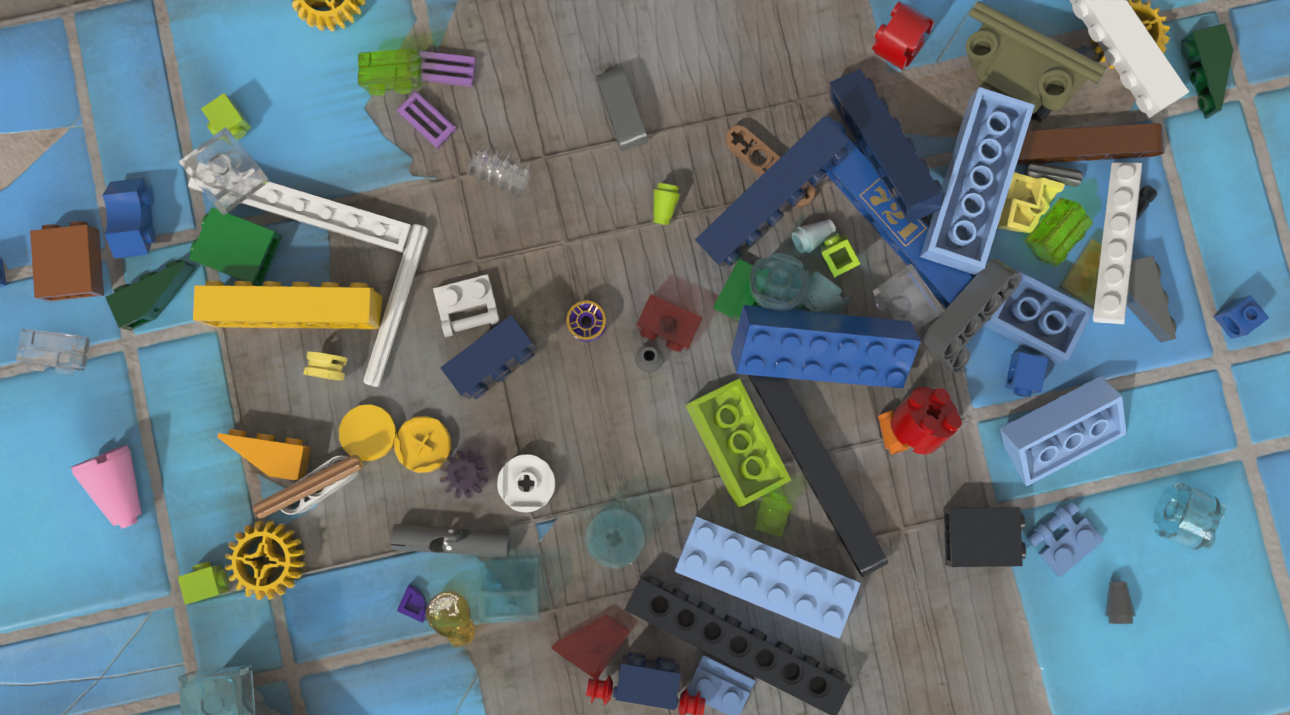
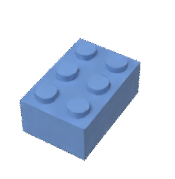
[983,270,1094,364]

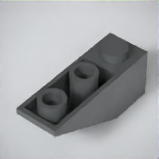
[1127,256,1176,343]

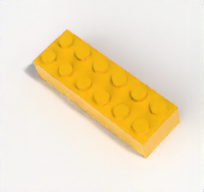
[193,281,383,329]

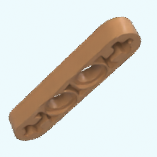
[725,125,815,208]

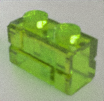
[358,48,422,96]
[1024,198,1093,267]

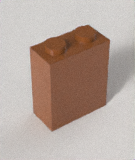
[30,221,104,302]

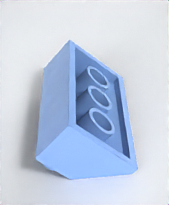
[1000,376,1126,486]

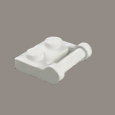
[433,274,501,337]

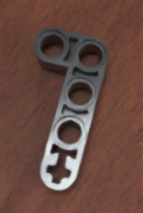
[922,259,1021,373]

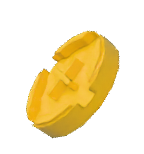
[339,404,397,461]
[394,416,452,473]

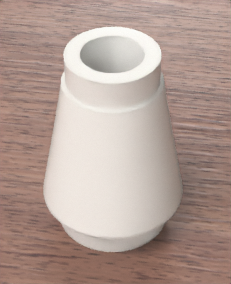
[792,219,836,253]

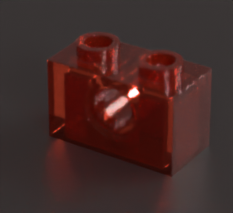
[636,294,703,353]

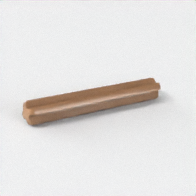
[253,455,363,518]

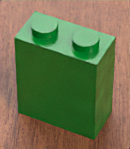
[189,207,282,286]

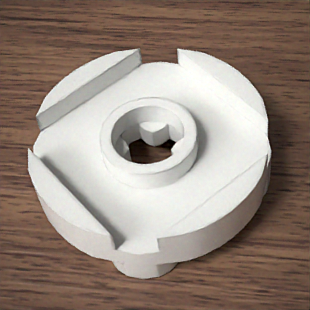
[497,454,556,512]

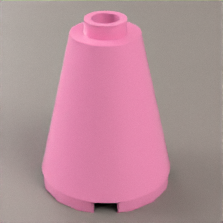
[70,445,142,529]

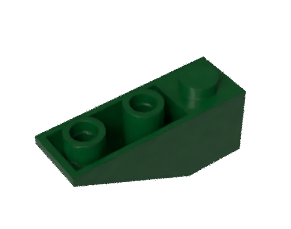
[1181,23,1233,119]
[105,260,196,331]

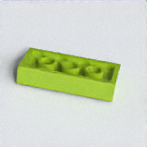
[685,378,792,508]

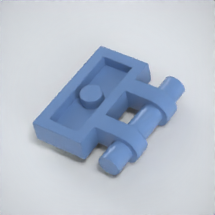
[1027,502,1104,577]

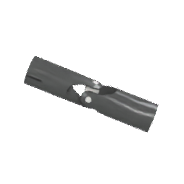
[391,524,510,558]

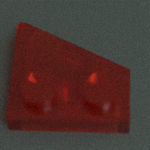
[551,614,630,679]

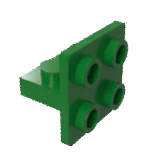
[713,259,788,322]

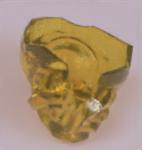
[426,590,476,647]

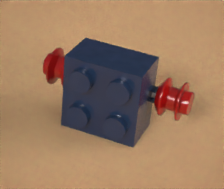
[586,652,706,715]

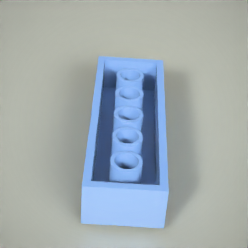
[920,87,1035,275]
[674,516,861,639]

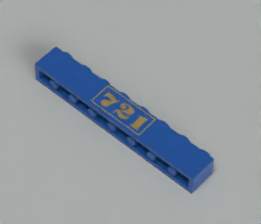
[826,116,976,309]

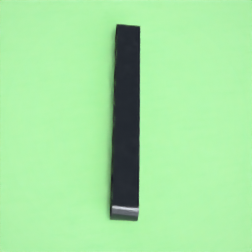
[748,375,888,578]

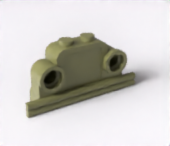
[965,1,1108,114]

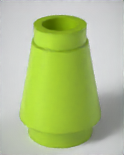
[653,183,681,226]

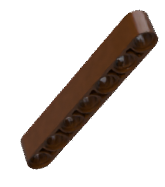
[1016,123,1165,165]

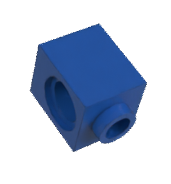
[1213,295,1269,339]
[1005,352,1048,397]

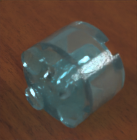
[785,265,852,314]
[1153,482,1226,550]
[585,508,644,568]

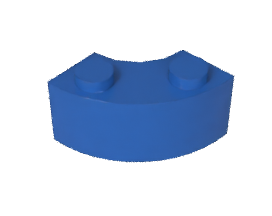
[102,178,156,259]

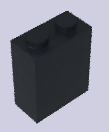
[943,507,1026,567]

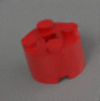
[872,1,935,71]
[890,387,962,455]

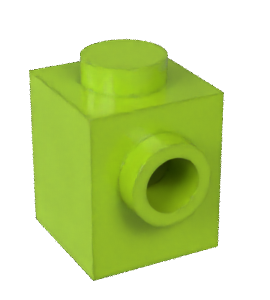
[201,93,252,143]
[821,233,860,277]
[178,561,229,605]

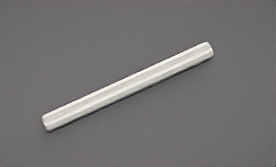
[363,224,428,387]

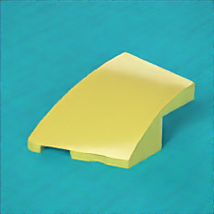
[997,172,1065,233]

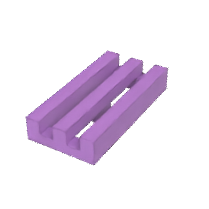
[416,51,476,87]
[397,90,457,149]

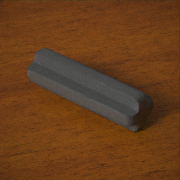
[1025,162,1083,187]

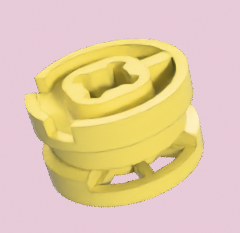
[303,352,348,381]

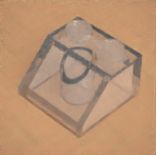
[872,264,945,331]

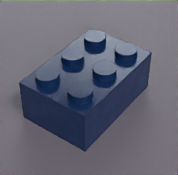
[440,315,537,400]

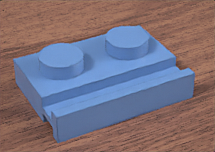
[687,654,756,715]

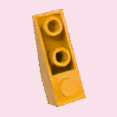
[217,429,311,481]

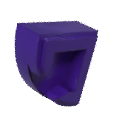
[397,584,427,623]

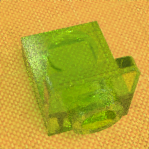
[753,492,793,537]

